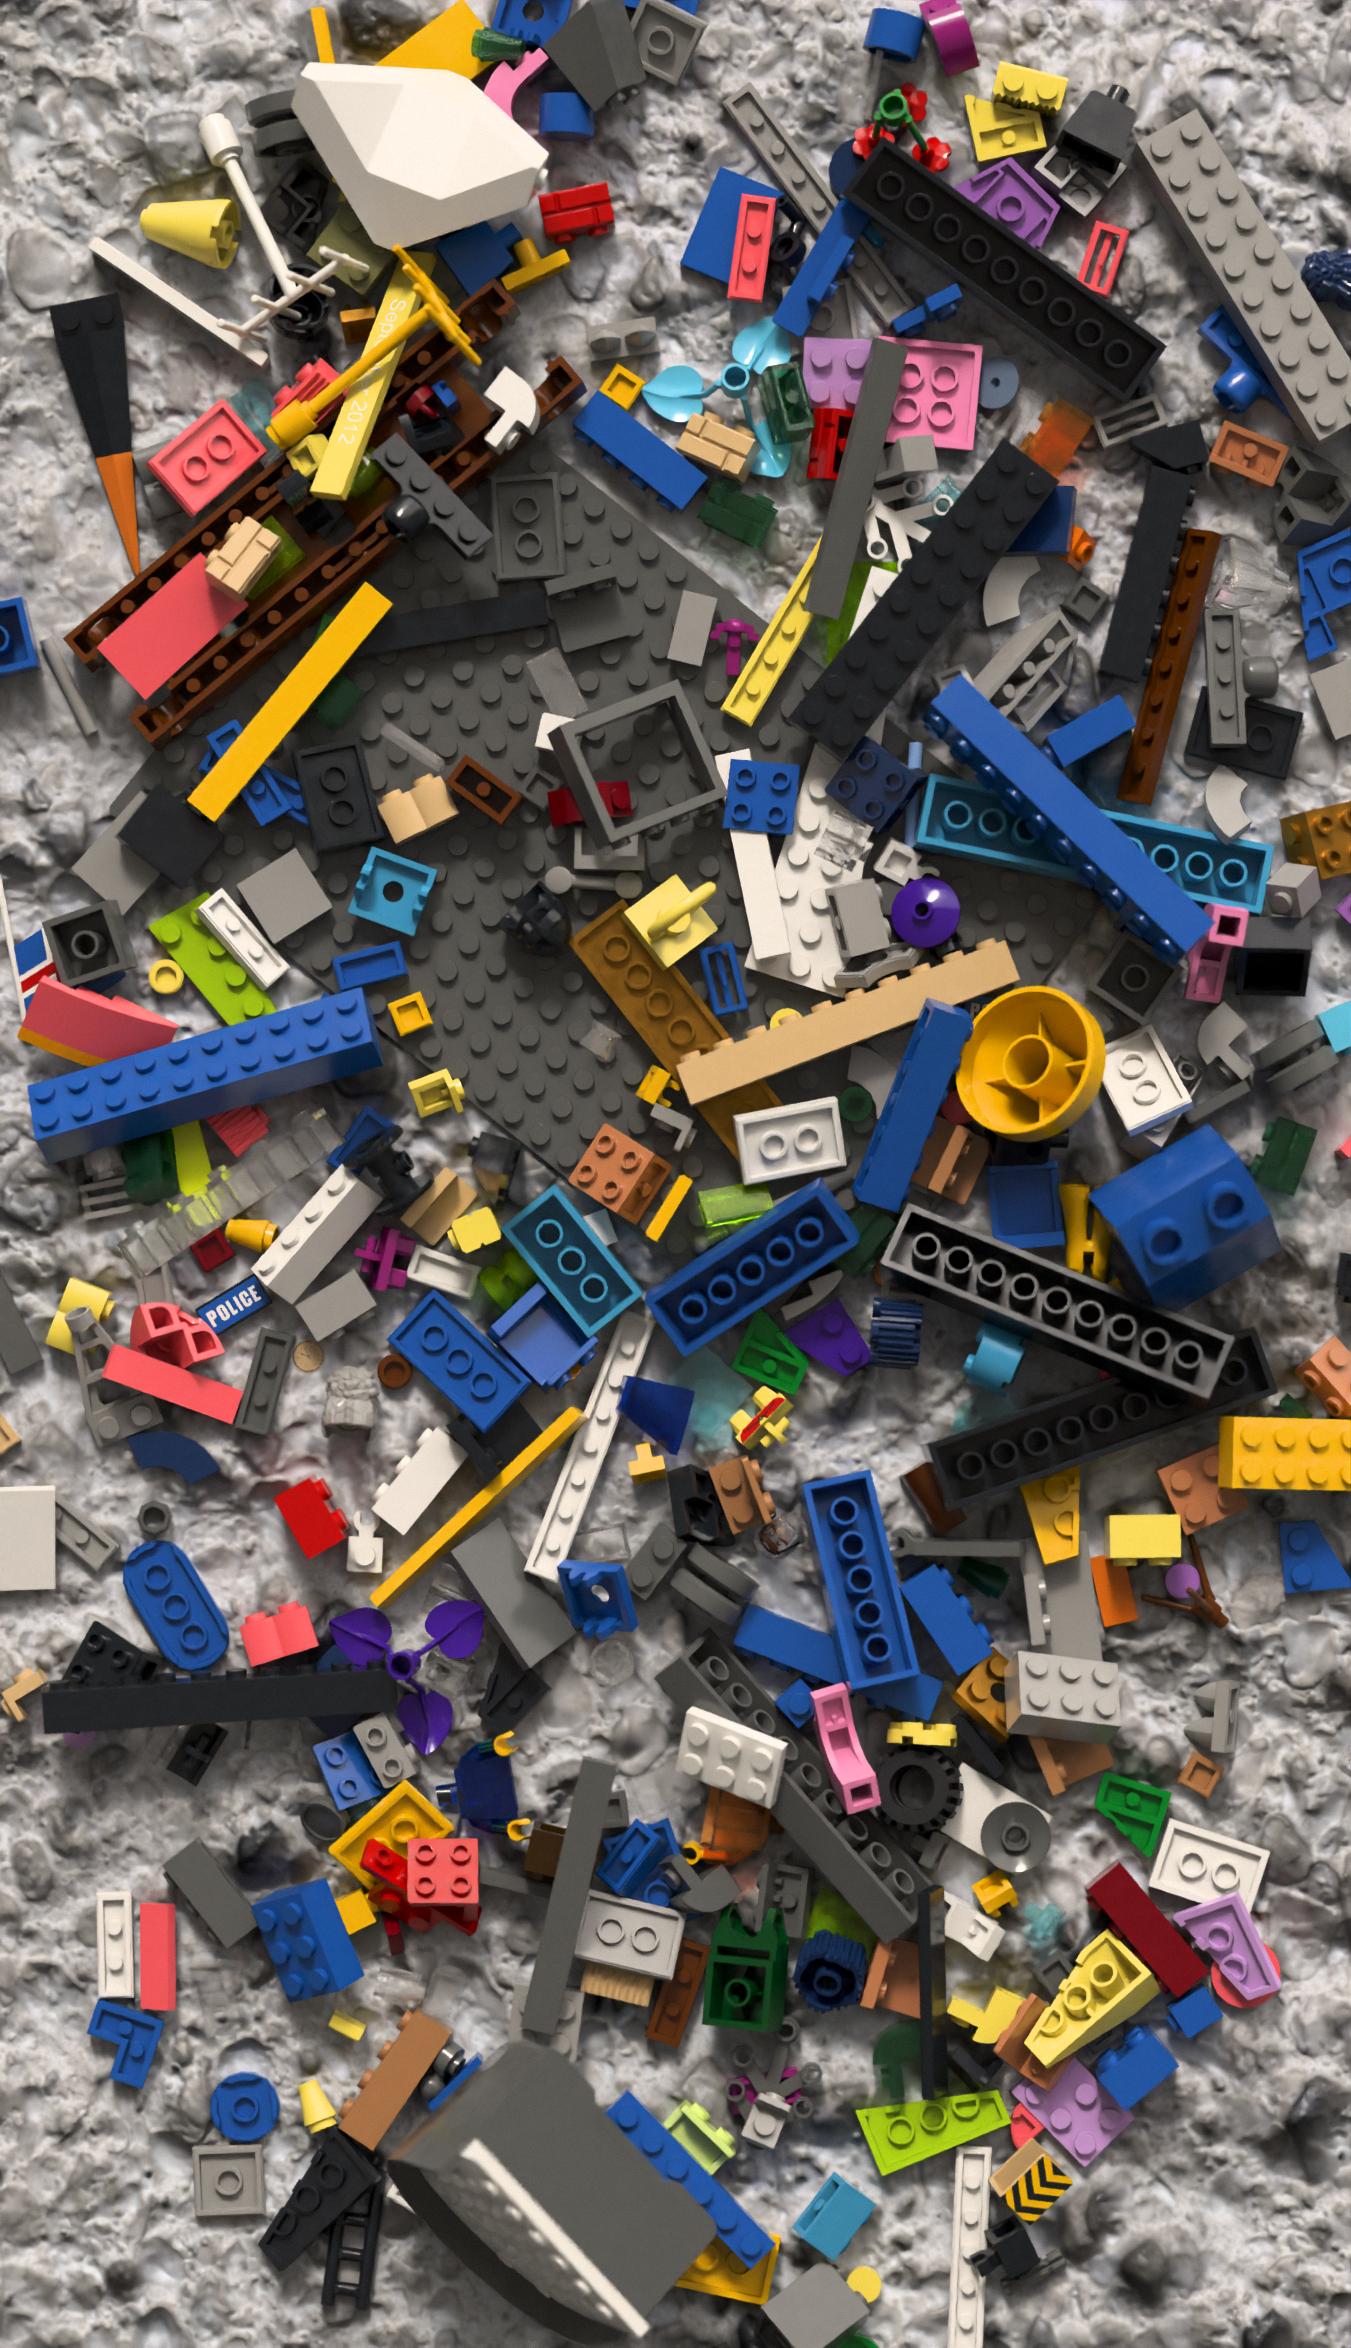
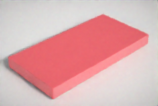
[97,552,249,700]

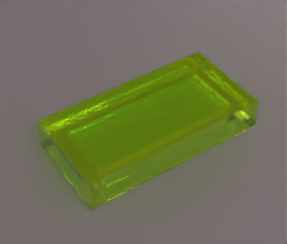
[696,1182,774,1228]

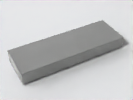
[33,1478,121,1572]

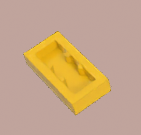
[501,238,571,296]

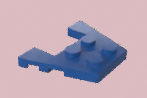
[1296,528,1351,662]

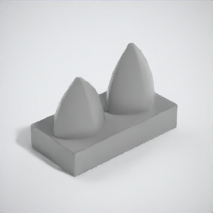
[586,316,660,364]
[1184,1680,1240,1753]

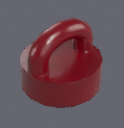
[404,386,440,421]

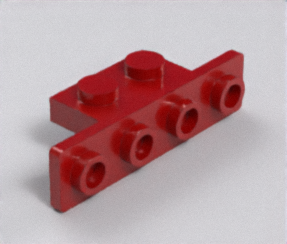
[360,1838,482,1936]

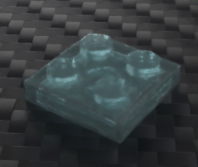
[656,1345,754,1442]

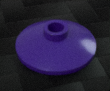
[891,878,961,948]

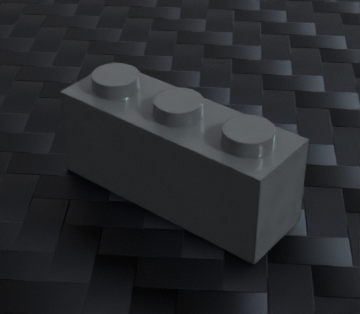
[162,1836,258,1949]

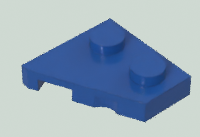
[1278,1520,1351,1593]

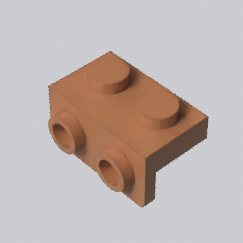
[1209,420,1290,490]
[1294,1335,1351,1420]

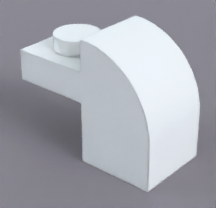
[484,366,540,455]
[944,1890,1006,1962]

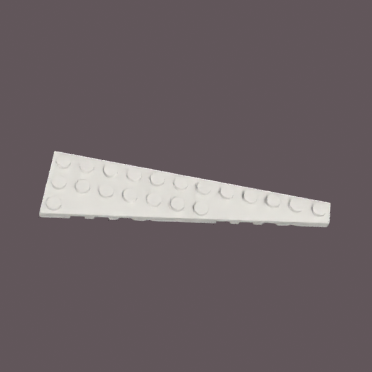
[744,566,899,999]

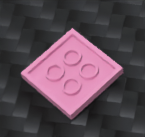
[878,336,983,452]

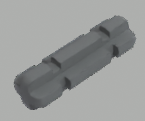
[1000,2249,1067,2296]

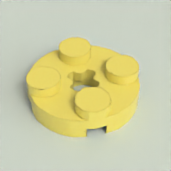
[887,1722,957,1747]

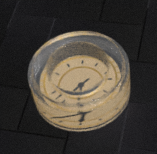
[290,1339,326,1374]

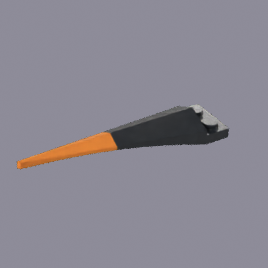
[49,293,140,576]

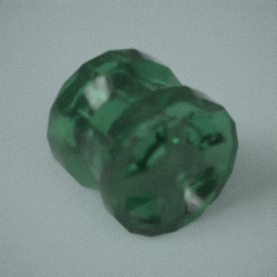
[838,1086,873,1122]

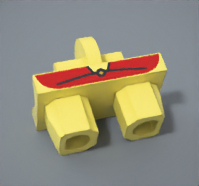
[729,1386,794,1451]

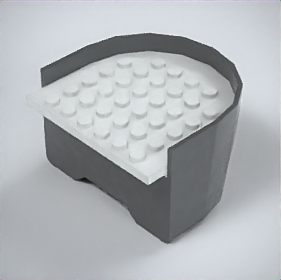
[386,2040,717,2348]

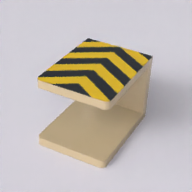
[988,2138,1073,2226]

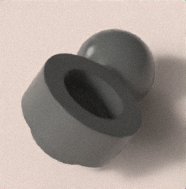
[418,2041,466,2101]

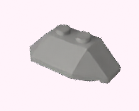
[973,610,1078,733]

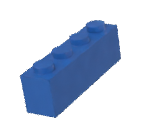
[572,390,708,514]

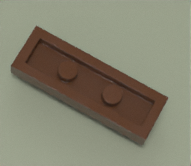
[645,1937,711,2048]

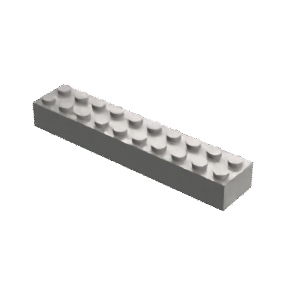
[1131,109,1351,451]

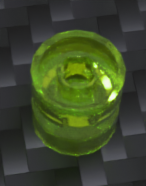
[476,1246,542,1311]

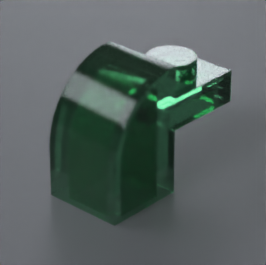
[872,2019,921,2098]

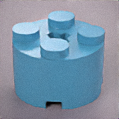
[962,1321,1028,1399]

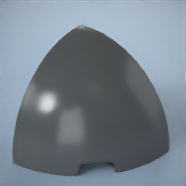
[1273,445,1351,545]

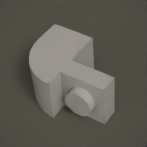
[1195,1001,1252,1081]

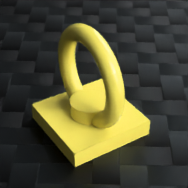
[620,874,718,971]

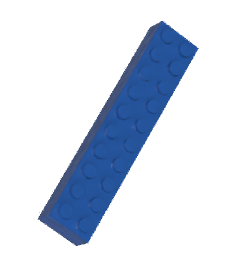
[922,674,1215,966]
[27,987,384,1164]

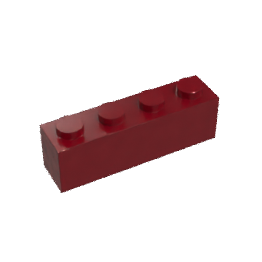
[1085,1859,1209,1998]

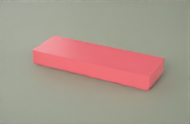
[727,194,777,304]
[140,1902,176,2011]

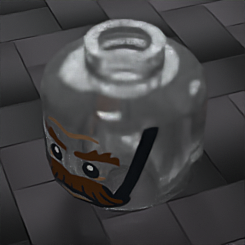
[753,1508,806,1560]

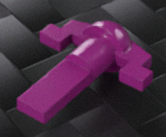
[710,619,759,675]

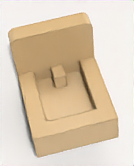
[1,1667,48,1723]

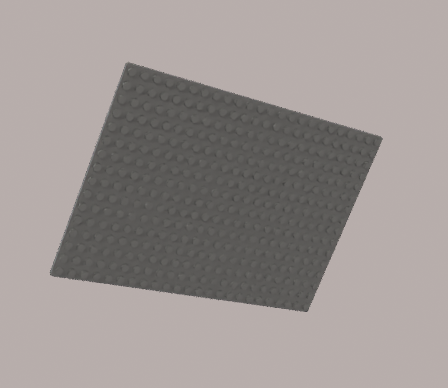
[109,384,1104,1324]

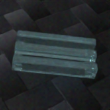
[231,378,280,456]

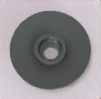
[980,1802,1051,1872]

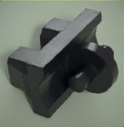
[166,1723,229,1786]

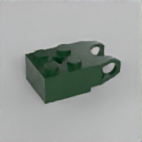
[702,1902,789,2032]

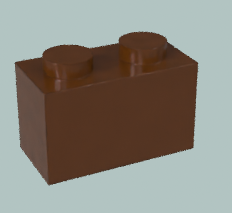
[445,754,524,827]

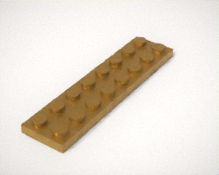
[569,898,784,1162]

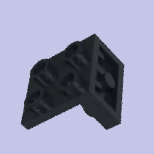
[446,1400,543,1481]
[62,1621,165,1685]

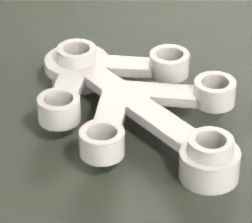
[863,477,953,573]

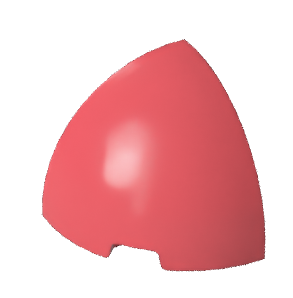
[130,1302,225,1370]

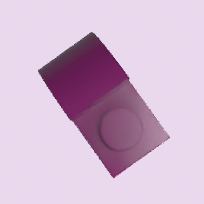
[919,0,980,78]

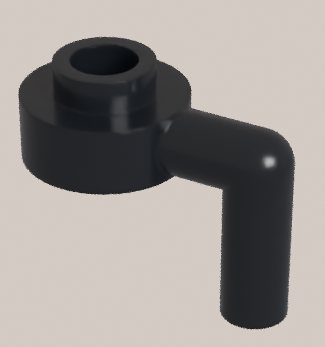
[769,195,806,269]

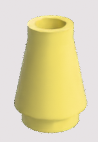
[297,2079,337,2134]

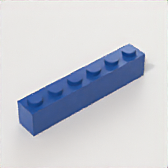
[851,997,974,1212]
[732,1602,944,1723]
[604,2088,776,2269]

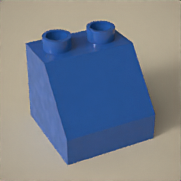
[1087,1123,1282,1313]

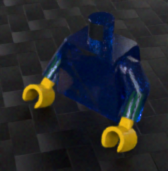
[436,1731,531,1841]

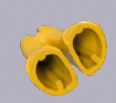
[1058,1183,1112,1283]

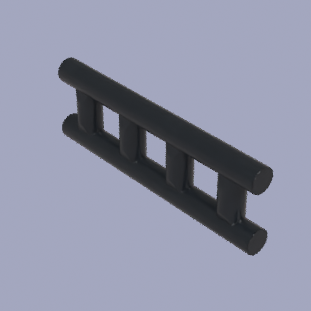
[320,2169,387,2311]

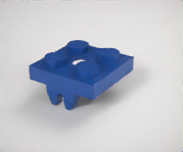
[490,0,573,51]
[557,1560,639,1640]

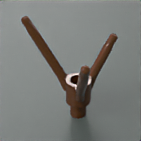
[1141,1534,1229,1629]

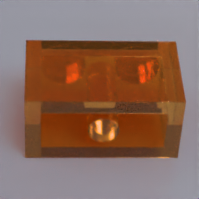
[1018,397,1095,479]

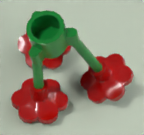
[852,83,952,174]

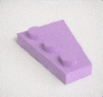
[1173,1891,1282,2000]

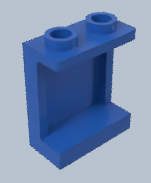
[986,1157,1065,1249]
[487,1280,599,1395]

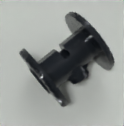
[343,1125,435,1217]

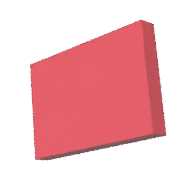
[145,398,268,518]

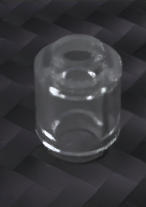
[374,1967,427,2009]

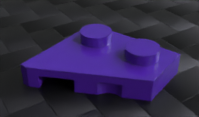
[783,1298,869,1376]

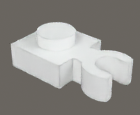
[873,837,940,886]
[347,1511,384,1573]

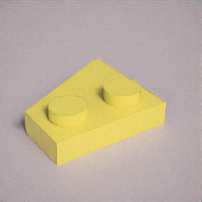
[963,95,1047,164]

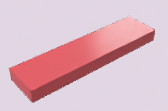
[101,1344,243,1424]

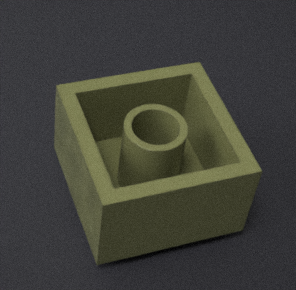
[306,199,406,301]

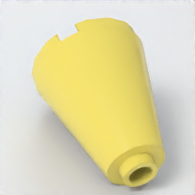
[140,199,241,269]

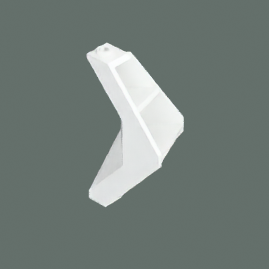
[291,62,549,250]

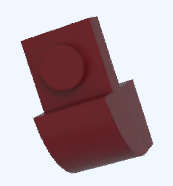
[547,781,633,827]

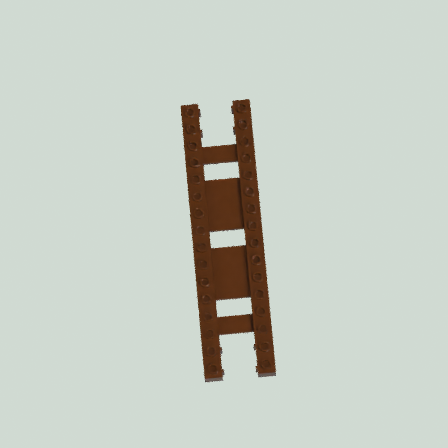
[63,278,588,751]

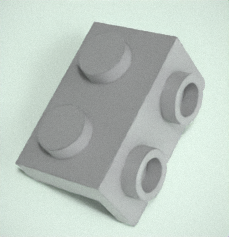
[353,1712,421,1789]

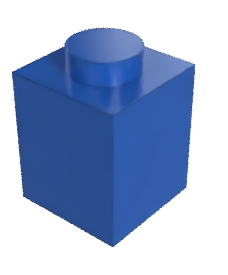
[774,1675,814,1728]
[1166,1982,1223,2039]

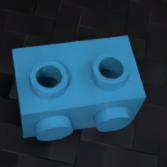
[792,2171,876,2261]

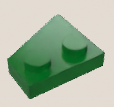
[731,1307,809,1396]
[1093,1771,1172,1858]

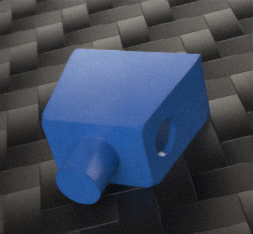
[435,220,523,298]

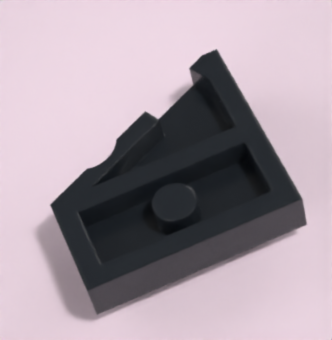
[477,1641,552,1736]

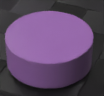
[1164,1563,1200,1598]

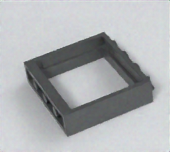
[547,679,729,851]

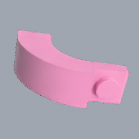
[484,48,550,121]
[1183,903,1249,1004]
[810,1682,881,1815]

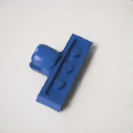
[1196,304,1297,426]

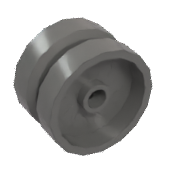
[245,90,316,158]
[1248,1018,1340,1099]
[670,1542,761,1626]

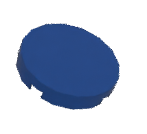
[210,2071,280,2143]

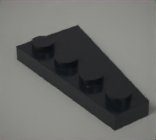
[258,2124,382,2272]

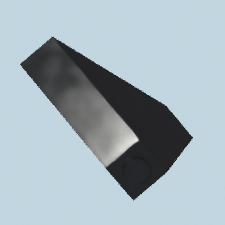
[468,1131,523,1211]

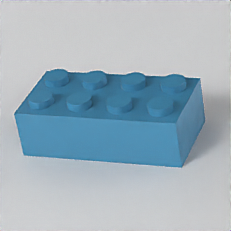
[500,1183,644,1338]

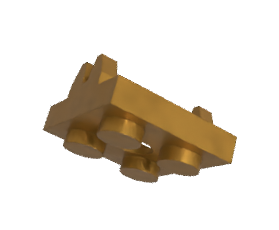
[950,1646,1012,1744]

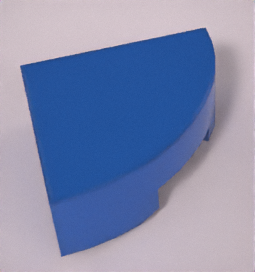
[431,380,461,416]

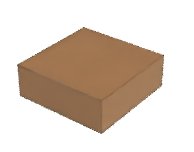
[1177,1751,1225,1799]

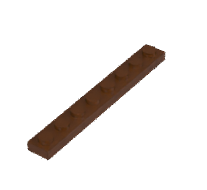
[1116,528,1222,806]

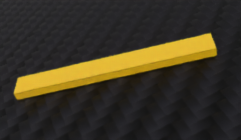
[187,581,393,823]
[370,1406,589,1609]

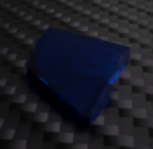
[615,1375,695,1456]

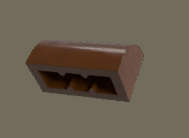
[900,1459,968,1535]

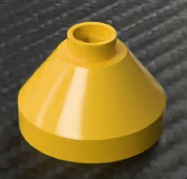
[956,986,1106,1142]

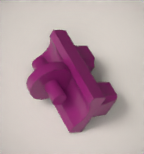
[354,1226,415,1292]

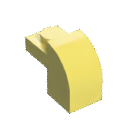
[946,1985,1026,2043]

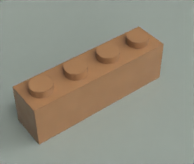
[337,2006,453,2151]

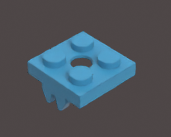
[348,846,438,937]

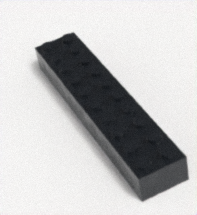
[839,136,1167,405]
[786,438,1060,764]
[879,1203,1235,1413]
[921,1326,1279,1511]

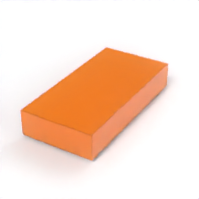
[1090,1555,1138,1627]

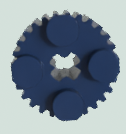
[868,1297,923,1370]
[792,1929,868,2014]

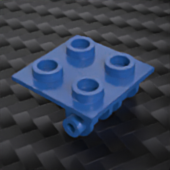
[723,759,800,837]
[312,1730,400,1811]

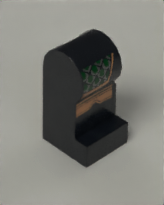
[275,468,334,537]

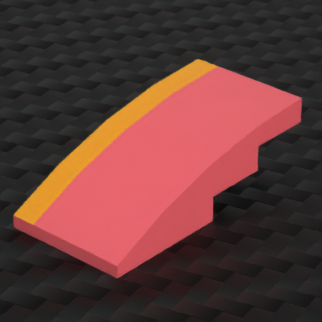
[17,975,179,1067]

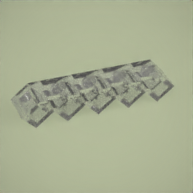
[116,1107,346,1280]

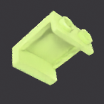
[663,2100,736,2175]

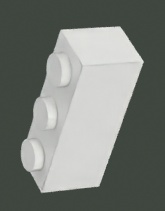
[371,1426,468,1535]

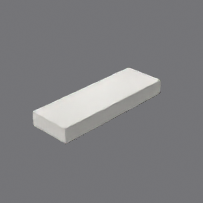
[194,888,290,991]
[96,1891,135,1998]

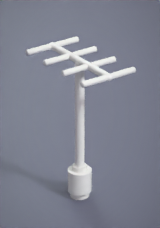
[198,113,369,344]

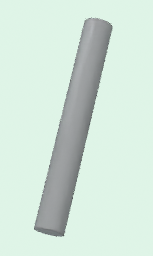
[40,636,99,736]

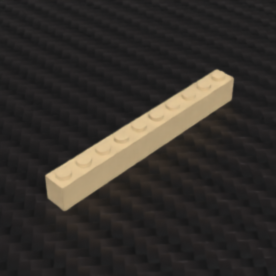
[675,938,1020,1107]

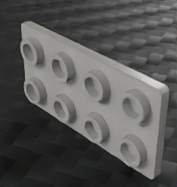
[1018,1530,1103,1662]

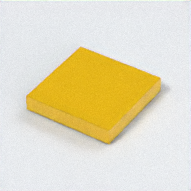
[646,1175,693,1242]

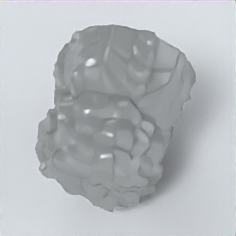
[321,1366,380,1442]

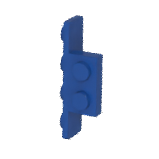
[772,200,869,338]

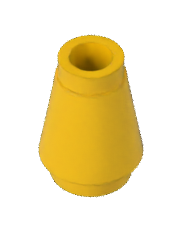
[225,1219,280,1254]

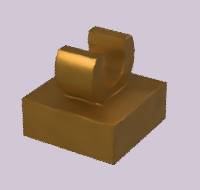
[340,301,376,345]

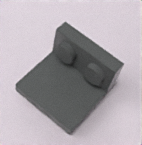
[544,563,631,653]

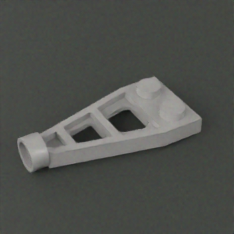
[64,1305,164,1448]

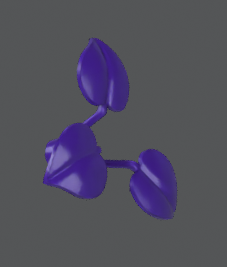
[329,1600,484,1755]

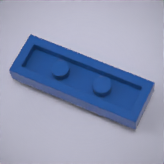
[206,719,292,827]

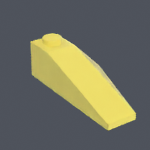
[1024,1928,1161,2069]

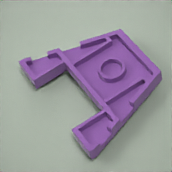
[953,157,1060,251]

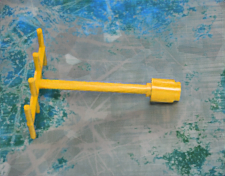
[266,244,482,451]

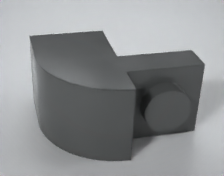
[658,1853,742,1914]

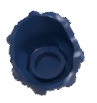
[1300,246,1351,312]

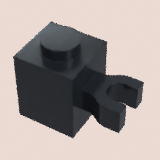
[969,2215,1041,2279]

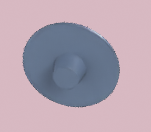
[978,357,1020,409]

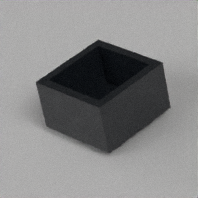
[1233,916,1312,997]

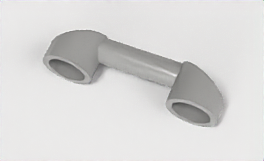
[545,866,643,900]

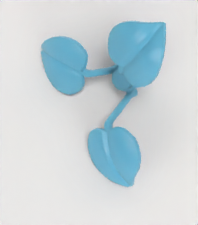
[642,316,791,479]

